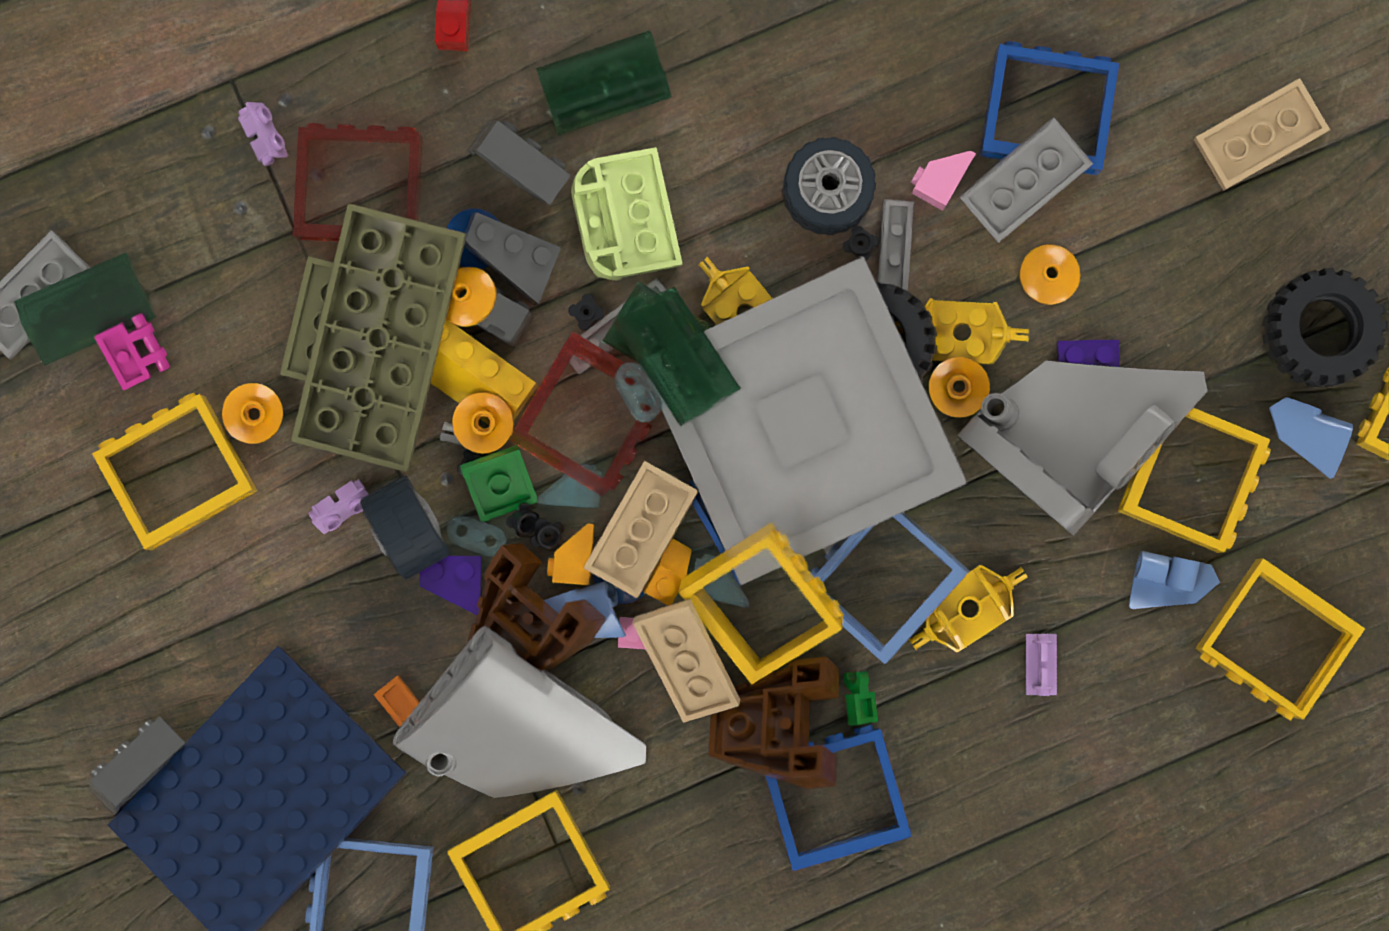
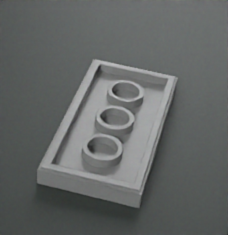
[959,117,1093,243]
[0,230,97,359]

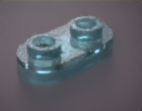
[614,363,662,422]
[447,516,507,557]

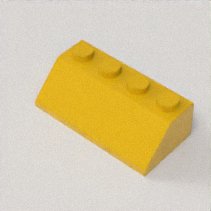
[431,320,538,425]

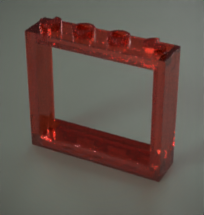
[293,123,423,242]
[508,332,662,497]

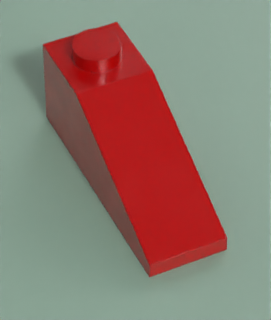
[435,0,471,51]

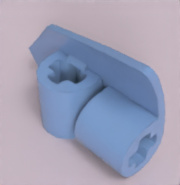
[1269,397,1353,478]
[1129,551,1220,609]
[543,581,626,638]

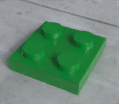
[460,445,539,522]

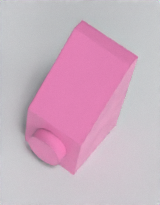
[911,151,976,211]

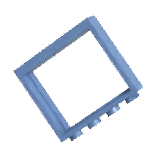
[810,512,970,664]
[305,838,434,931]

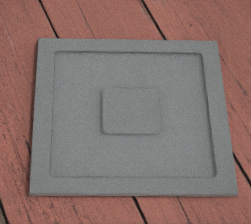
[640,257,967,585]

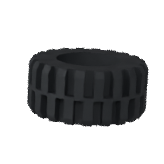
[1262,268,1388,388]
[876,282,937,381]

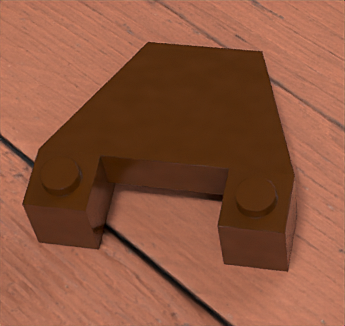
[467,543,607,672]
[708,657,839,789]

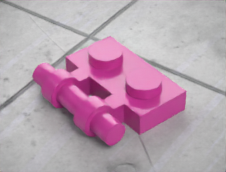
[94,313,171,391]

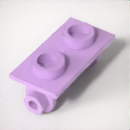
[238,102,288,166]
[308,479,369,534]
[1026,634,1057,696]

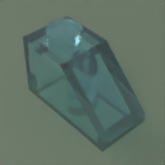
[538,464,603,509]
[694,554,749,608]

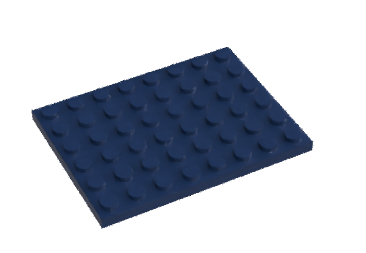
[108,646,407,931]

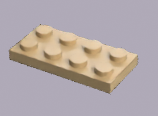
[1193,78,1330,191]
[584,461,698,599]
[633,599,740,723]

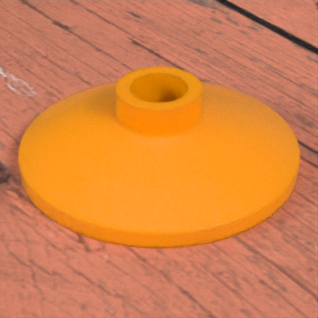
[1020,245,1080,305]
[446,267,496,327]
[929,357,990,418]
[222,383,283,444]
[452,392,514,453]

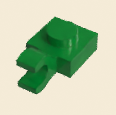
[843,671,878,725]

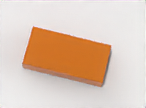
[373,675,420,728]

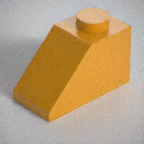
[547,524,595,585]
[643,538,692,606]

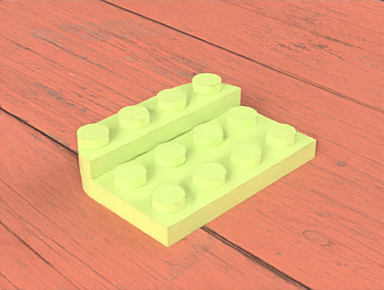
[571,147,683,280]

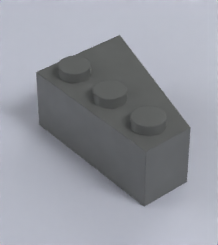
[467,119,571,205]
[464,212,561,305]
[459,286,533,349]
[89,717,185,816]

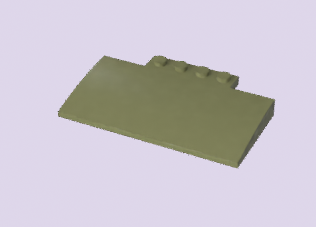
[280,203,467,472]

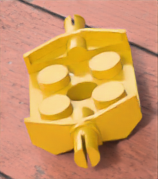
[698,257,773,325]
[895,298,1029,364]
[908,565,1028,653]

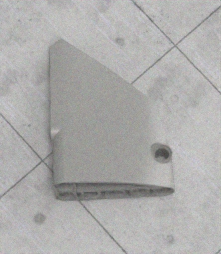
[958,360,1208,536]
[393,626,646,798]

